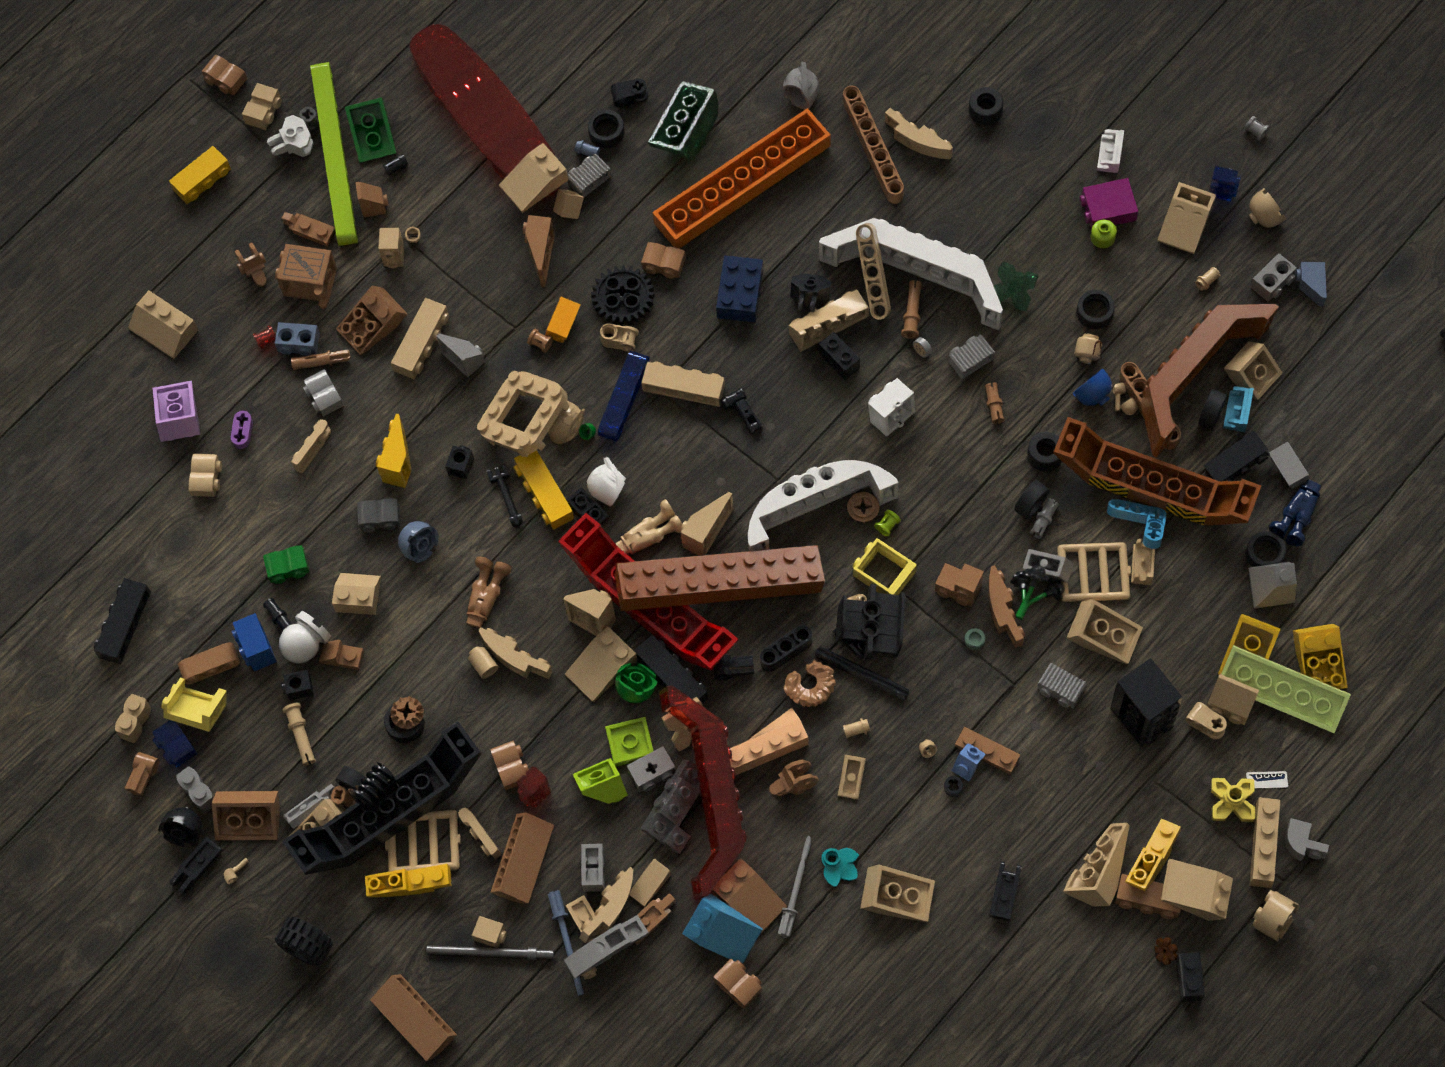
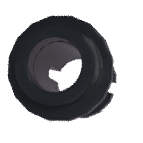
[383,154,408,176]
[720,388,747,410]

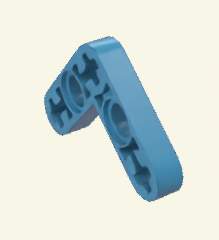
[1107,499,1167,549]

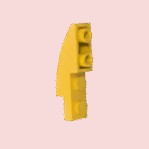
[1125,819,1181,891]
[365,864,452,897]

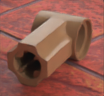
[125,752,160,796]

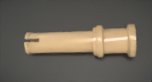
[283,703,316,766]

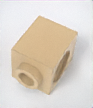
[472,916,507,948]

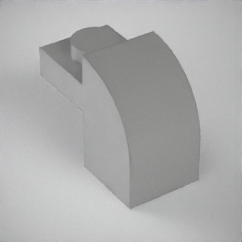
[1285,818,1329,861]

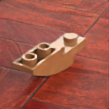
[988,565,1025,648]

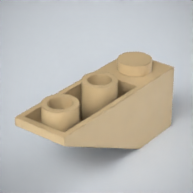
[288,799,346,837]

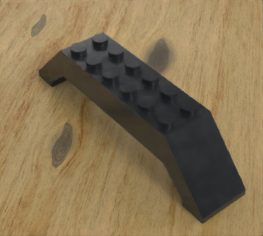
[282,721,481,875]

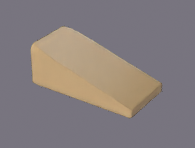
[838,755,866,799]
[629,859,671,907]

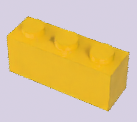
[169,146,231,204]

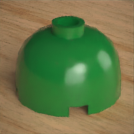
[615,663,657,704]

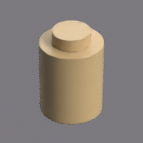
[468,646,499,679]

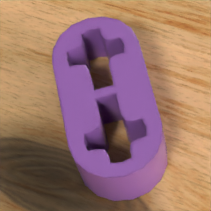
[231,411,253,449]

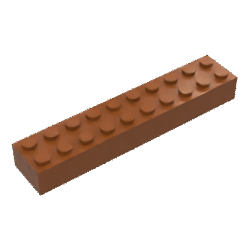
[615,545,825,611]

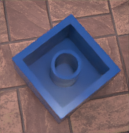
[232,613,277,671]

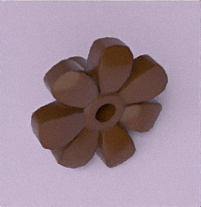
[1154,937,1178,965]

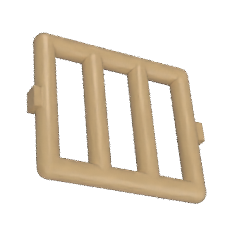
[1057,542,1131,602]
[385,810,461,872]

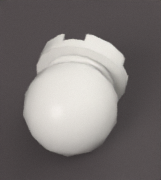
[279,611,331,664]

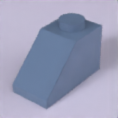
[1295,262,1327,307]

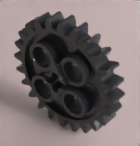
[591,265,655,326]

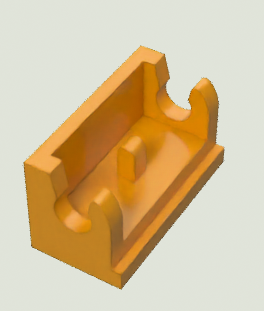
[545,297,581,343]

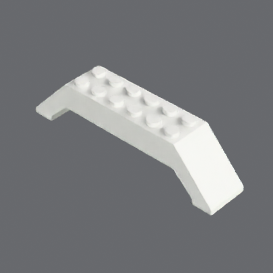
[819,218,1003,330]

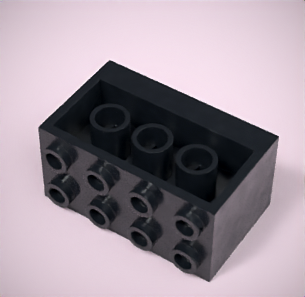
[1110,658,1182,747]

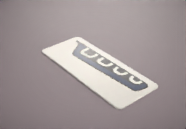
[1246,771,1288,788]

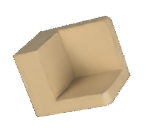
[553,189,584,219]

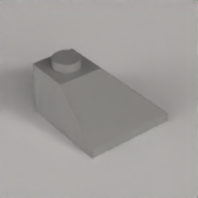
[436,334,485,377]
[1248,562,1297,608]

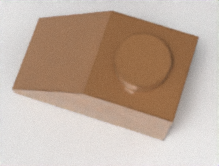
[356,182,389,217]

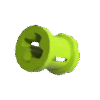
[874,509,901,536]

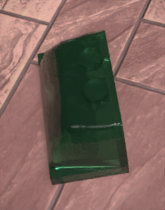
[648,81,719,160]

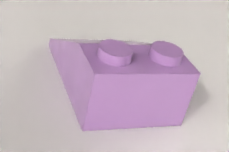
[153,381,200,442]

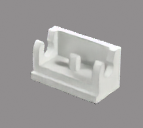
[1097,129,1124,173]

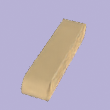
[856,223,891,320]

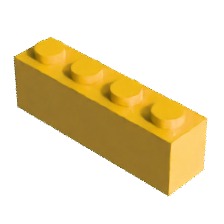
[513,450,574,530]

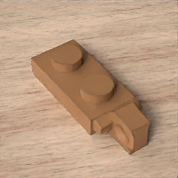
[281,212,336,246]
[635,893,676,945]

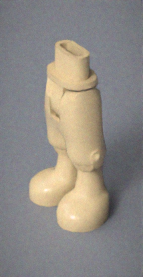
[615,499,682,555]

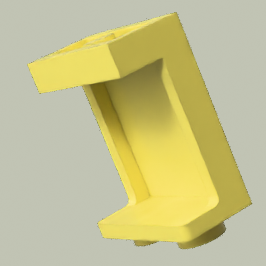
[161,678,227,732]

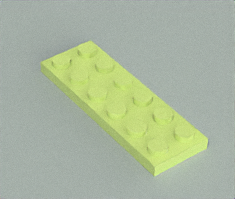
[1221,645,1351,733]

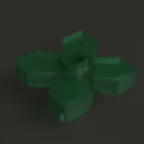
[994,262,1039,311]

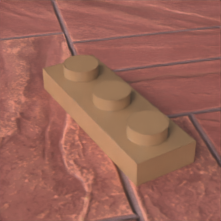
[955,727,1020,775]

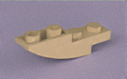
[885,108,953,159]
[479,627,552,679]
[580,867,634,943]

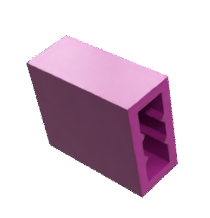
[1079,178,1138,230]

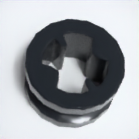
[944,776,963,797]

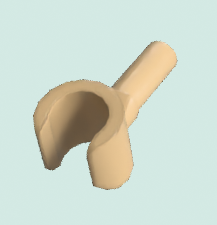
[1113,383,1126,411]
[224,858,249,884]

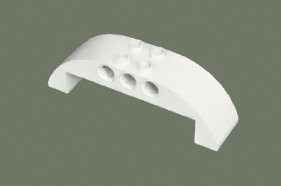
[748,460,898,551]

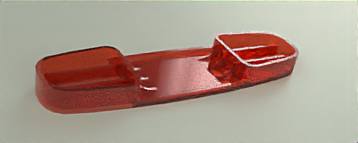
[410,24,560,201]

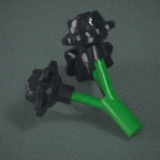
[1010,565,1065,620]

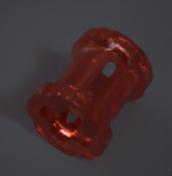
[252,325,276,349]

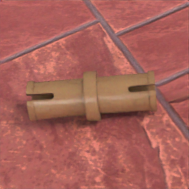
[985,383,1005,424]

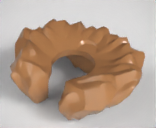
[784,660,836,707]

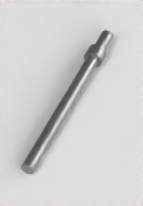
[426,945,554,960]

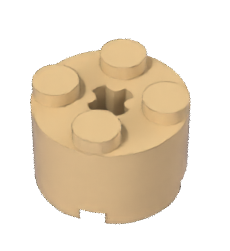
[1253,890,1299,942]

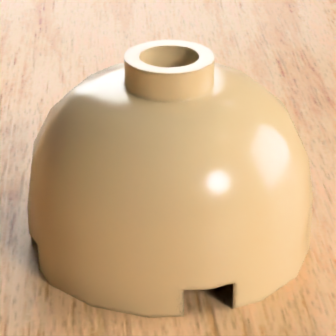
[1249,188,1286,228]

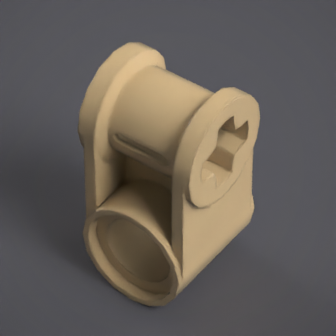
[600,324,639,352]
[1185,702,1227,739]

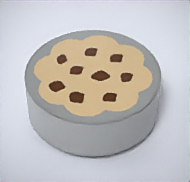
[913,337,932,358]

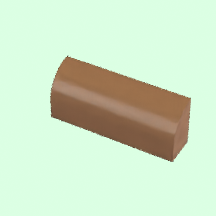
[491,812,554,904]
[370,974,457,1061]

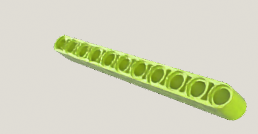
[310,62,358,246]

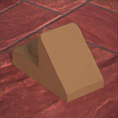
[319,640,364,670]

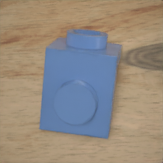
[951,744,985,781]

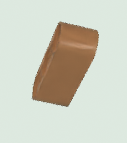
[178,642,240,684]

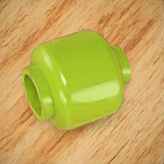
[1090,219,1117,249]

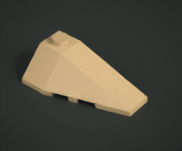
[1064,823,1129,906]

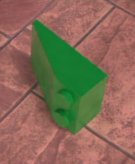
[345,97,396,163]

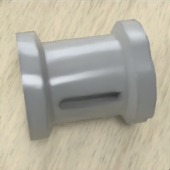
[1244,116,1270,141]

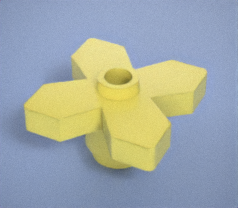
[1211,778,1255,822]

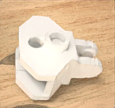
[267,115,313,157]

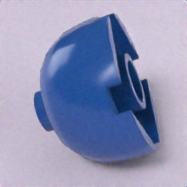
[1073,369,1112,406]

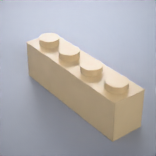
[391,298,449,380]
[642,362,725,407]
[1249,797,1280,888]

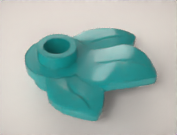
[821,848,859,887]

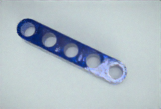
[597,351,650,442]

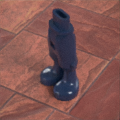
[1269,480,1321,546]

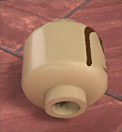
[1074,334,1102,364]

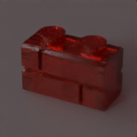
[517,766,551,808]

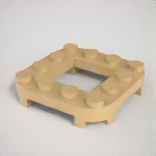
[477,371,570,457]

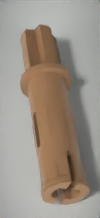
[291,350,351,370]

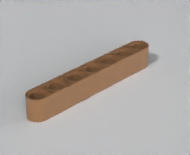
[843,86,904,204]

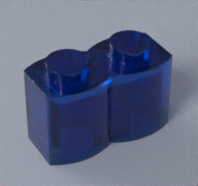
[1209,166,1241,201]
[152,720,198,768]

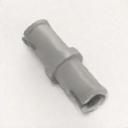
[1030,498,1059,539]

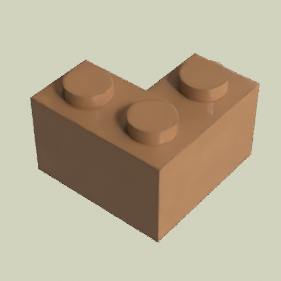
[935,563,984,607]

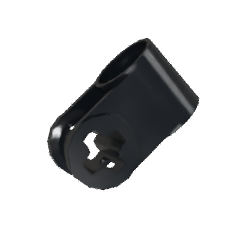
[610,78,648,107]

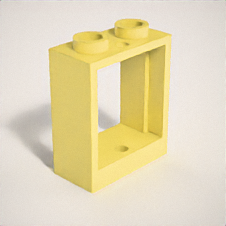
[852,538,917,595]

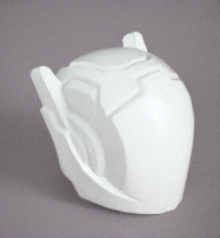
[587,457,626,507]

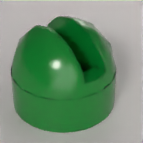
[579,423,596,440]

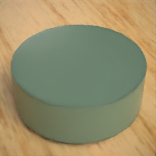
[965,628,985,650]

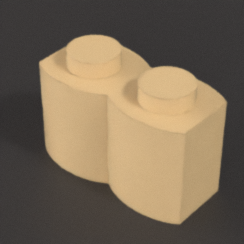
[189,454,222,497]
[115,694,151,743]

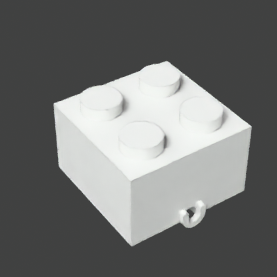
[868,378,916,437]

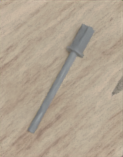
[778,836,811,938]

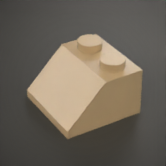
[1224,341,1282,400]
[332,573,381,615]
[1207,674,1259,725]

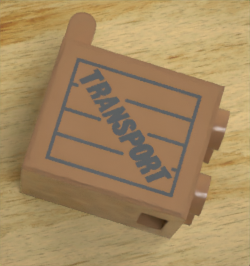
[275,244,337,309]

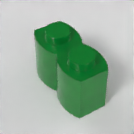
[263,545,310,584]

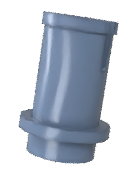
[574,140,600,156]

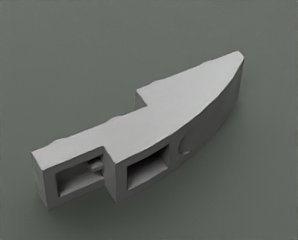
[563,915,649,979]

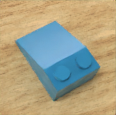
[682,894,763,964]

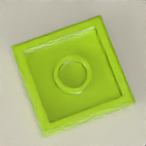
[605,717,654,767]

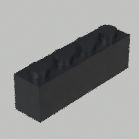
[94,578,151,664]
[634,635,708,708]

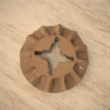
[847,492,879,523]
[390,696,424,729]

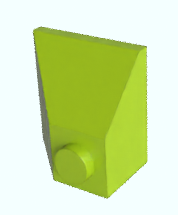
[573,758,628,804]

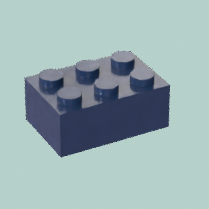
[716,255,763,322]

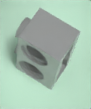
[1250,253,1297,302]
[581,844,605,892]

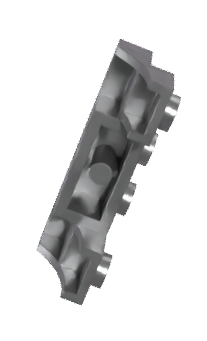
[640,759,722,854]

